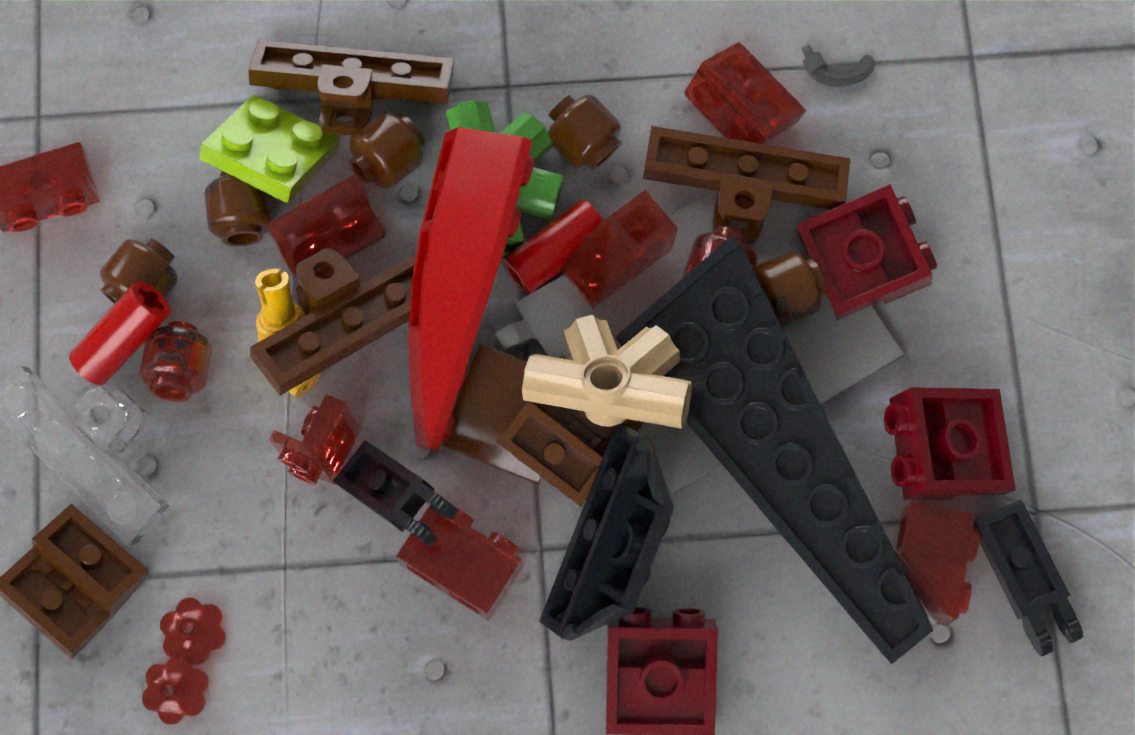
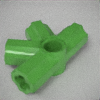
[446,100,564,255]

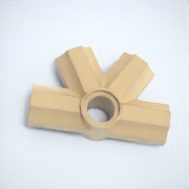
[522,315,692,429]

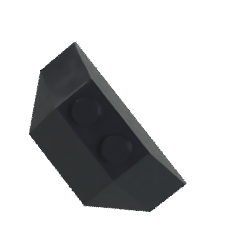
[539,424,674,641]

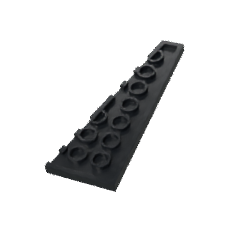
[615,235,933,665]

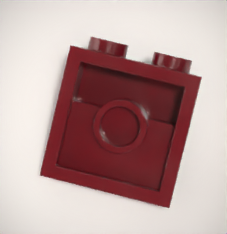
[796,184,937,320]
[883,387,1016,500]
[605,607,718,735]

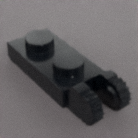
[332,440,459,548]
[970,499,1084,657]

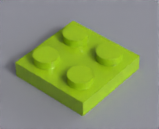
[199,94,340,204]

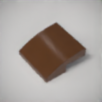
[442,344,542,485]
[496,354,644,507]
[0,504,148,659]

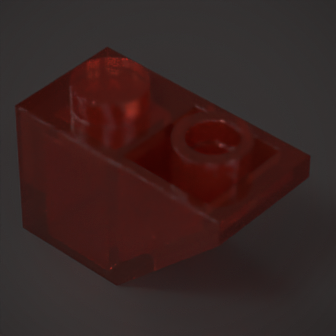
[561,190,678,309]
[895,500,980,626]

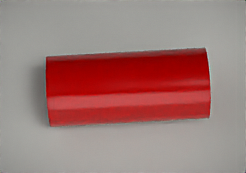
[502,199,609,295]
[69,281,171,385]

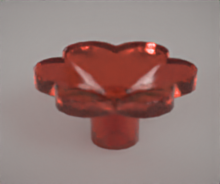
[160,598,226,665]
[142,656,209,725]

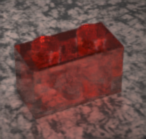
[396,505,523,621]

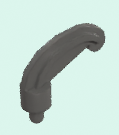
[802,44,875,87]

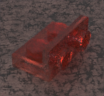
[684,41,806,144]
[0,142,100,232]
[266,173,385,283]
[269,394,361,486]

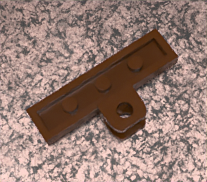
[248,40,454,136]
[643,126,850,244]
[250,248,416,396]

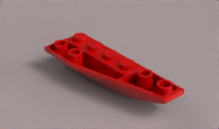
[408,127,534,451]

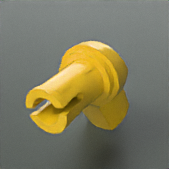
[255,269,321,398]

